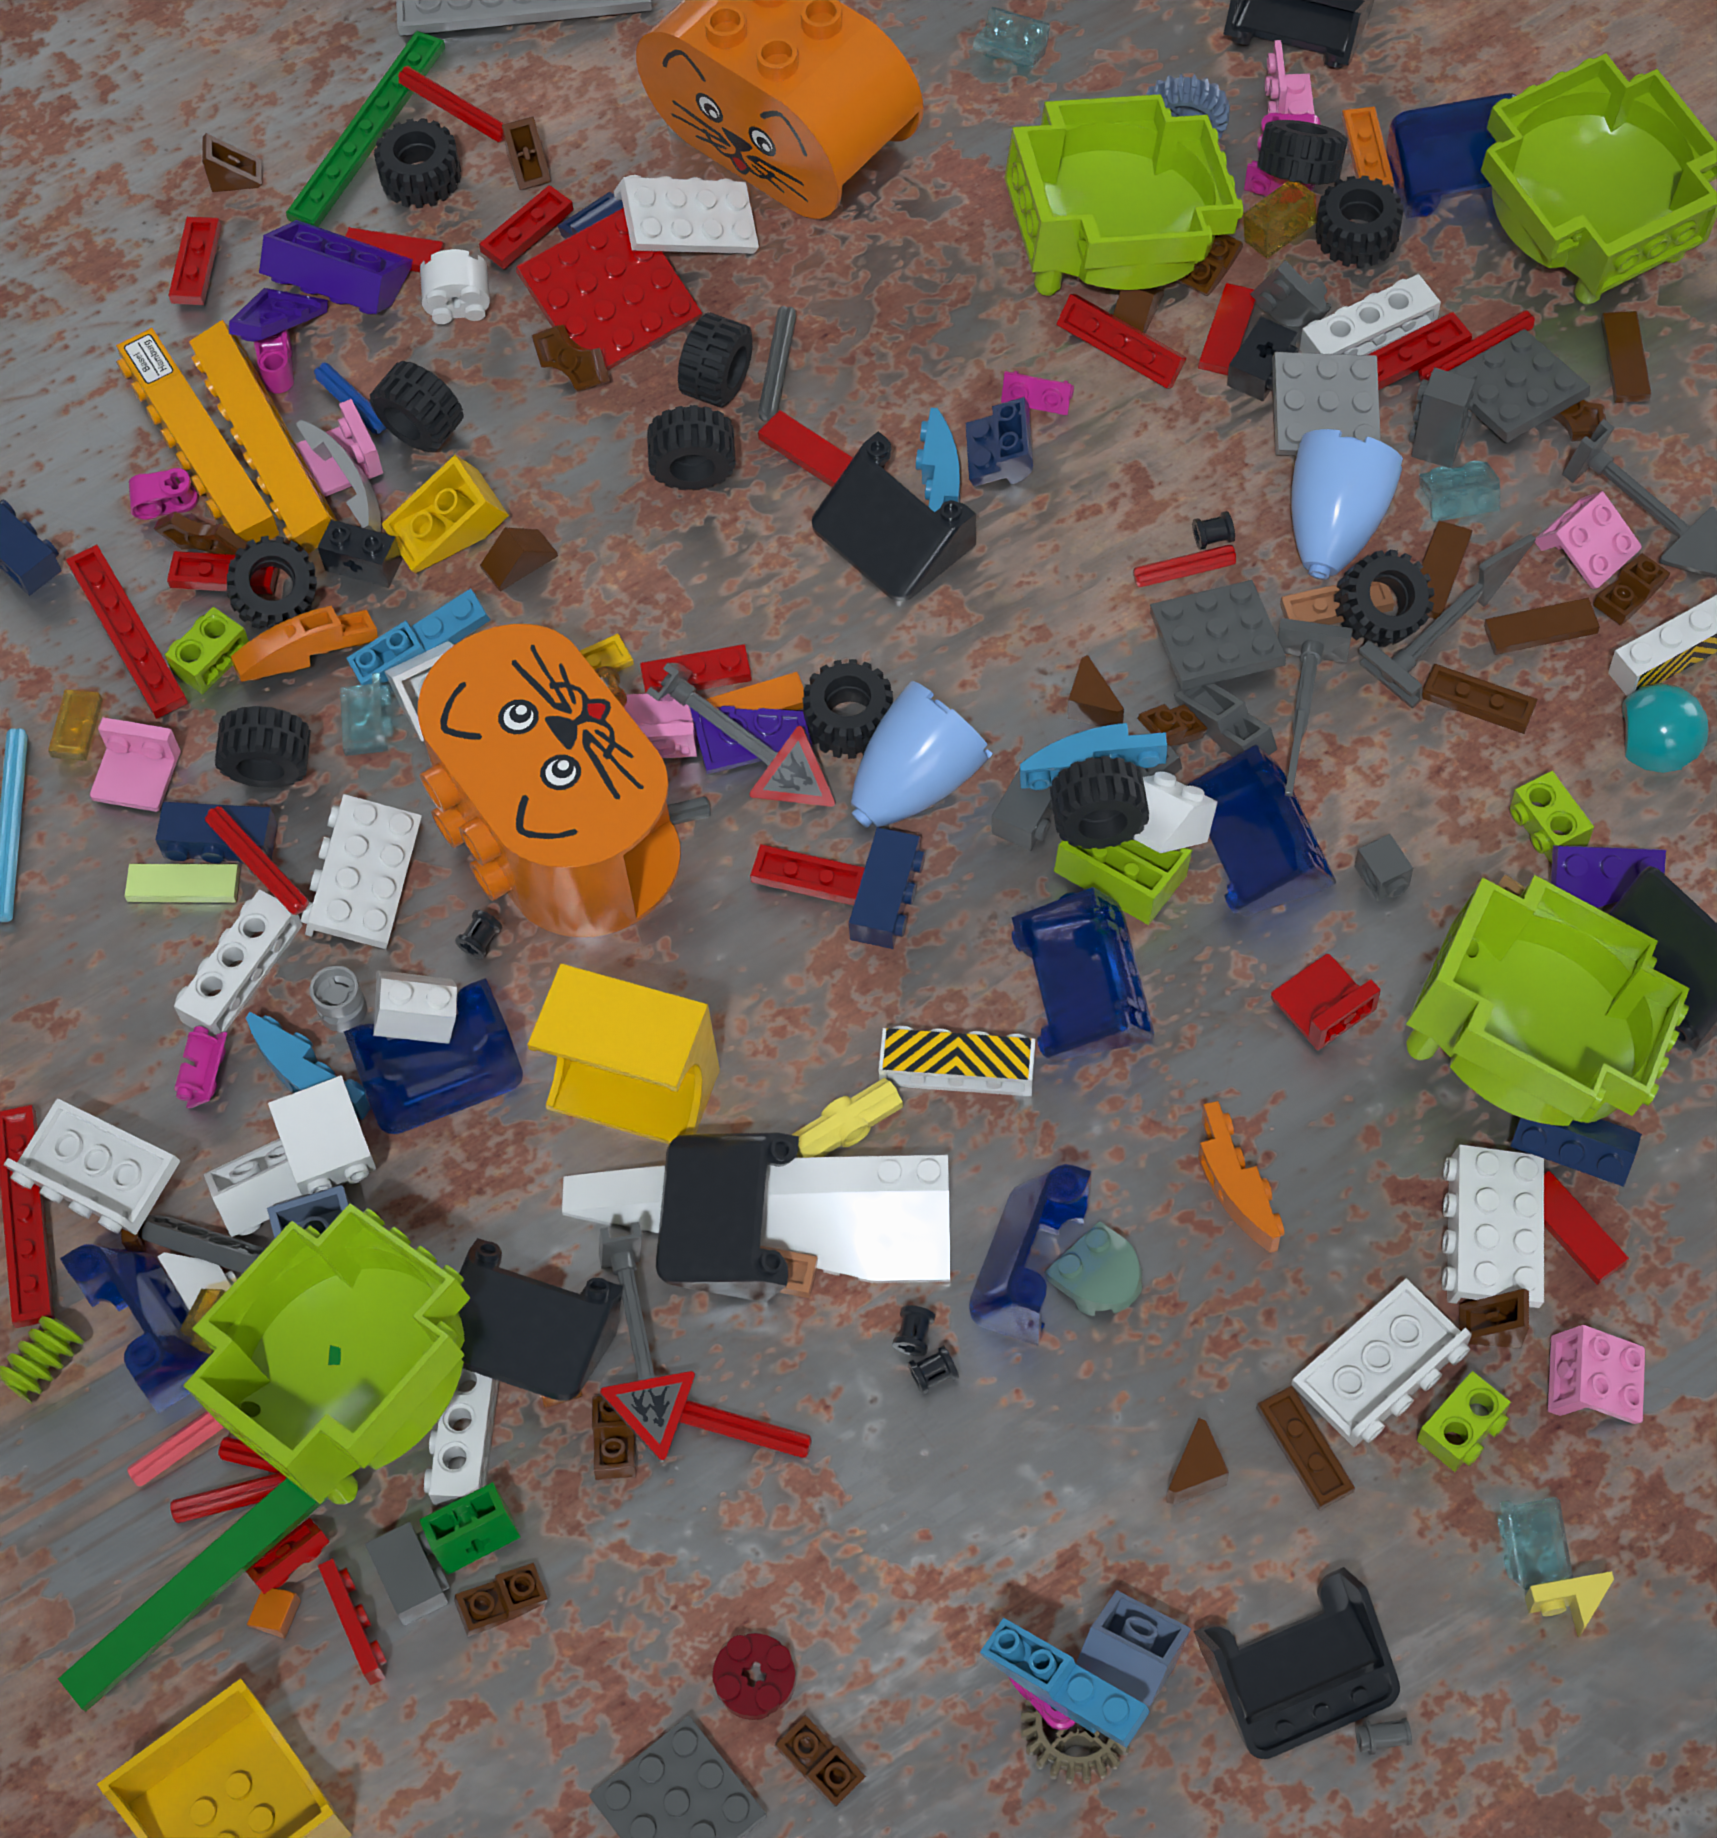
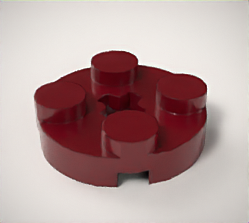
[712,1633,796,1720]

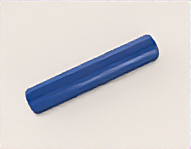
[314,363,387,435]

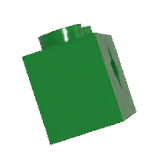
[419,1482,521,1575]

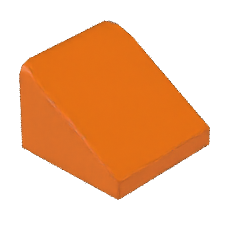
[247,1588,301,1639]

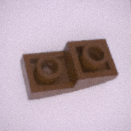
[1178,234,1243,296]
[1593,553,1670,626]
[1137,704,1208,746]
[592,1396,636,1480]
[454,1563,548,1637]
[774,1715,866,1807]

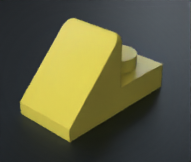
[1524,1571,1614,1637]

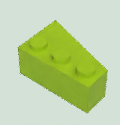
[1054,840,1192,925]

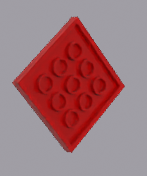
[516,208,702,371]

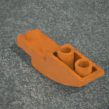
[231,605,378,682]
[1198,1101,1284,1253]

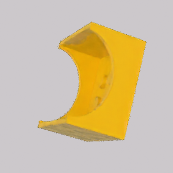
[527,963,720,1144]
[97,1678,352,1838]

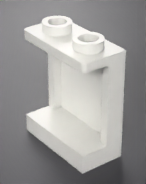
[268,1076,376,1197]

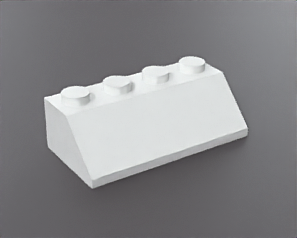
[203,1138,361,1237]

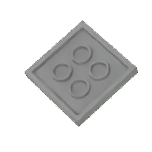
[1272,352,1381,456]

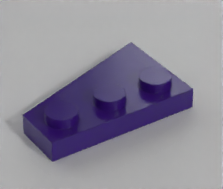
[229,288,328,342]
[689,706,812,775]
[1551,845,1666,908]

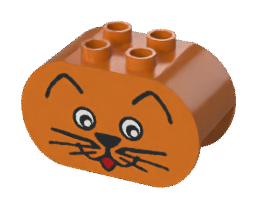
[636,0,924,219]
[418,624,681,938]

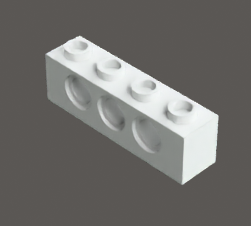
[1300,274,1441,355]
[174,889,303,1036]
[424,1369,499,1507]

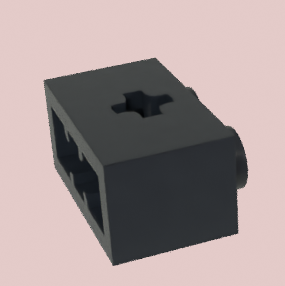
[1227,317,1299,402]
[317,519,402,588]

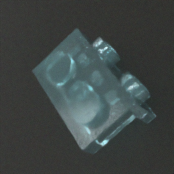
[973,7,1050,67]
[1419,461,1501,522]
[340,673,394,756]
[1498,1497,1573,1590]

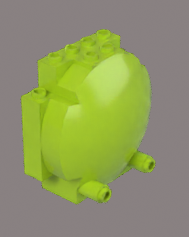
[1481,53,1717,304]
[1004,94,1243,296]
[1406,875,1689,1126]
[183,1203,470,1504]

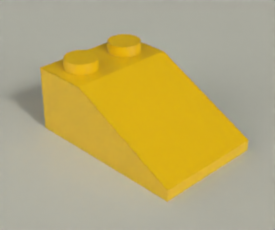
[381,455,509,573]

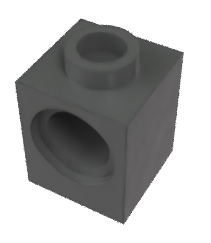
[1354,834,1414,901]

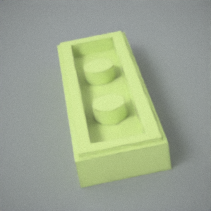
[125,864,240,903]

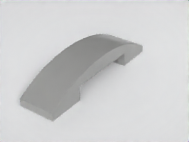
[296,420,381,533]

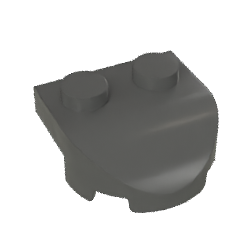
[1250,260,1331,327]

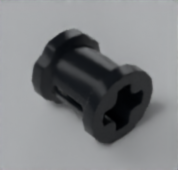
[1192,511,1235,550]
[455,910,503,959]
[892,1305,935,1356]
[908,1345,959,1395]

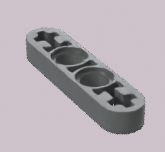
[141,1215,265,1273]

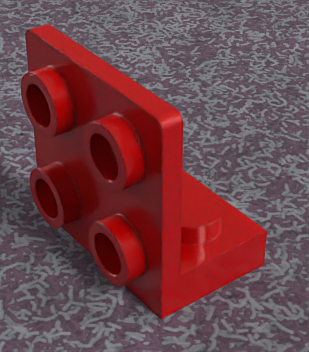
[1271,954,1381,1051]

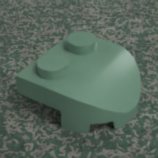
[1044,1221,1143,1316]

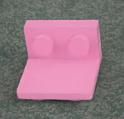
[1265,40,1315,115]
[296,399,383,497]
[1535,491,1642,589]
[624,694,697,758]
[90,717,181,812]
[1548,1325,1645,1424]

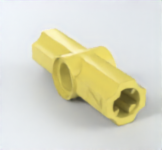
[791,1078,903,1158]

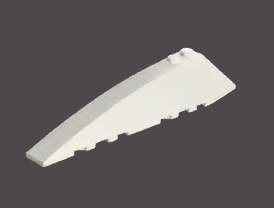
[562,1155,950,1283]

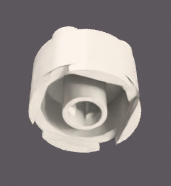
[420,249,490,324]

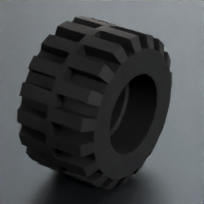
[374,118,462,208]
[1257,120,1348,185]
[1315,175,1403,268]
[678,312,753,408]
[369,361,464,452]
[647,405,736,491]
[226,536,317,630]
[1334,550,1435,647]
[802,659,893,759]
[215,706,311,788]
[1050,756,1149,849]

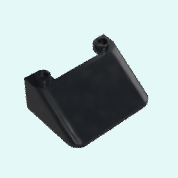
[1223,0,1374,68]
[811,431,976,601]
[1609,866,1717,1052]
[655,1132,799,1302]
[458,1238,623,1401]
[1194,1567,1400,1759]

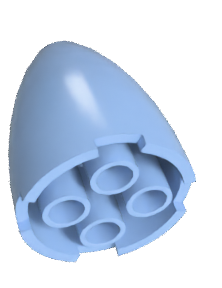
[1291,429,1403,580]
[851,681,993,828]

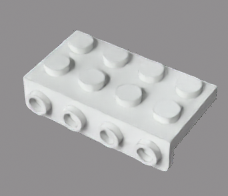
[614,175,759,254]
[300,794,422,949]
[4,1098,180,1235]
[1442,1145,1544,1308]
[1291,1278,1472,1447]

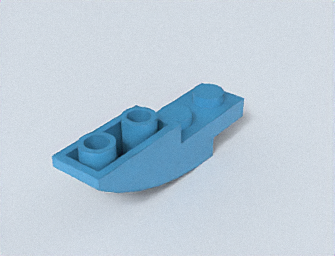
[916,408,960,512]
[346,588,491,687]
[1020,723,1167,790]
[246,1012,371,1120]
[980,1617,1150,1748]

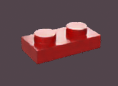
[246,1518,330,1594]

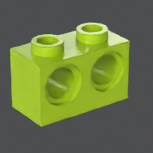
[164,606,249,695]
[1510,771,1594,864]
[1417,1371,1511,1472]

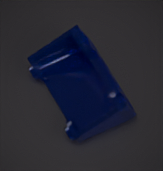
[1386,93,1517,219]
[1186,745,1336,917]
[1011,887,1154,1062]
[343,978,523,1134]
[969,1164,1092,1346]
[60,1244,214,1414]

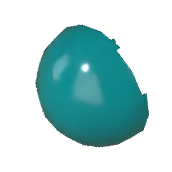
[1622,683,1709,773]

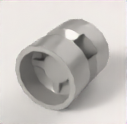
[309,965,367,1032]

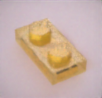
[48,689,103,761]

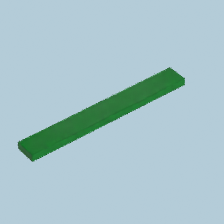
[286,31,445,227]
[58,1478,328,1712]

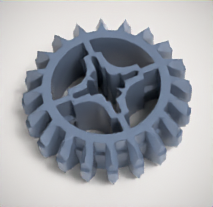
[1146,73,1230,139]

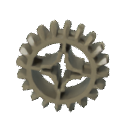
[1021,1700,1130,1784]

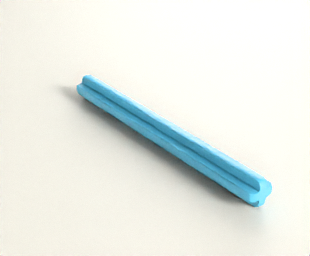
[0,728,28,923]

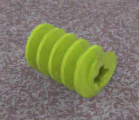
[0,1316,85,1404]

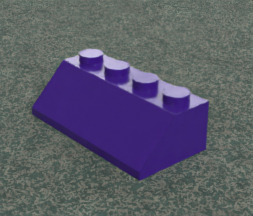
[259,220,413,314]

